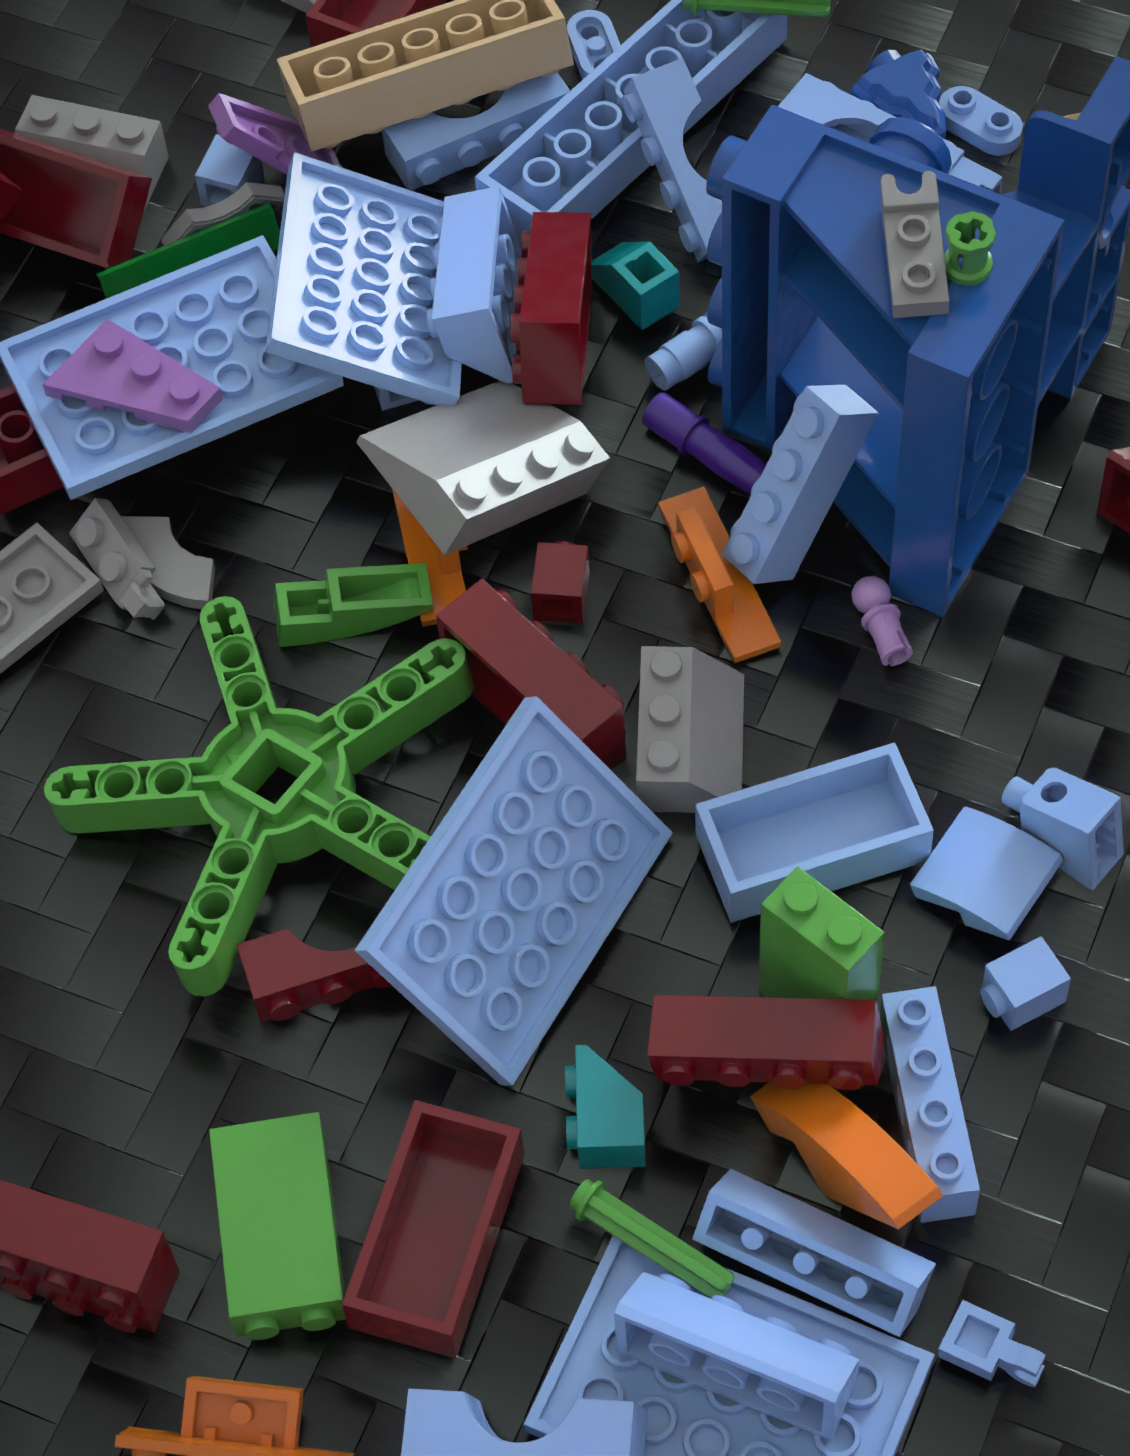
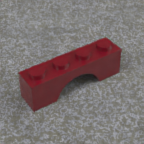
[237,896,392,1023]

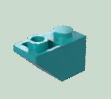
[592,242,680,330]
[565,1045,646,1169]

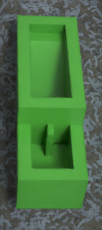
[273,563,433,647]

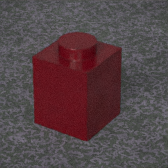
[531,541,590,623]

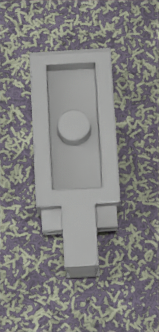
[69,498,166,620]

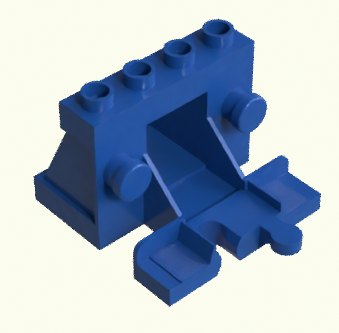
[706,56,1130,618]

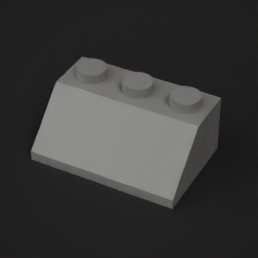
[15,95,169,213]
[636,646,744,813]

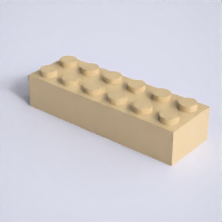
[276,0,574,152]

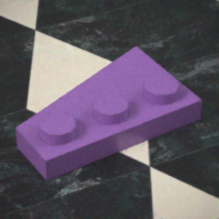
[208,93,342,174]
[42,319,223,433]

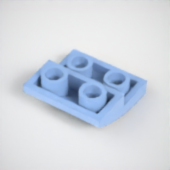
[910,806,1063,940]

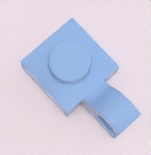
[938,1300,1046,1388]

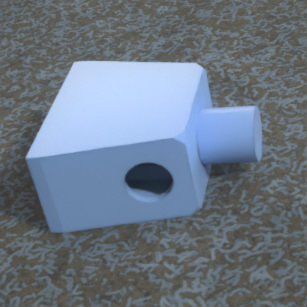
[1001,767,1124,890]

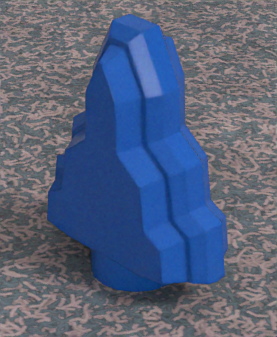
[850,49,946,139]

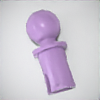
[851,576,913,666]

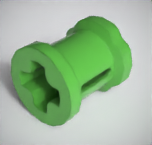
[944,211,996,286]

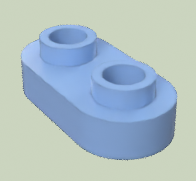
[567,10,621,79]
[939,86,1023,156]

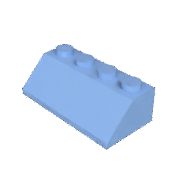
[427,186,522,384]
[614,1272,859,1441]

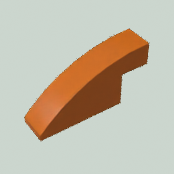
[750,1082,943,1229]

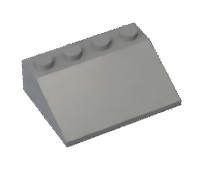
[356,381,610,555]

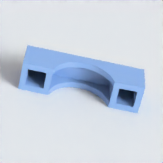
[622,58,722,262]
[382,72,570,191]
[778,73,964,174]
[401,1388,648,1456]

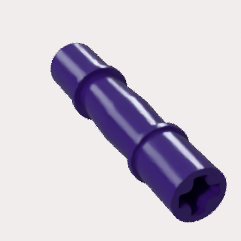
[642,392,767,497]

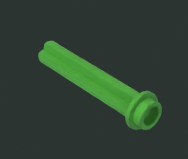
[683,0,831,18]
[569,1179,734,1299]

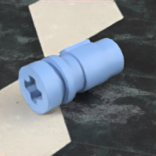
[644,312,722,391]

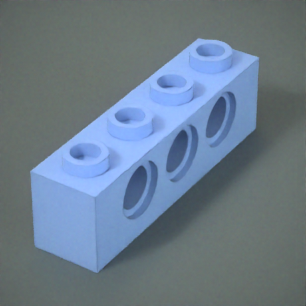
[880,986,980,1223]

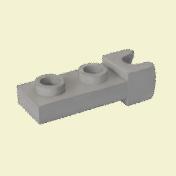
[880,171,949,318]

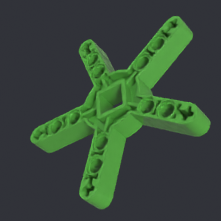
[44,596,474,996]

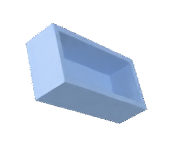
[695,742,934,923]

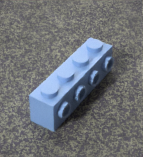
[722,384,879,584]
[692,1169,936,1337]

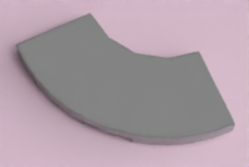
[161,182,285,246]
[121,516,216,609]

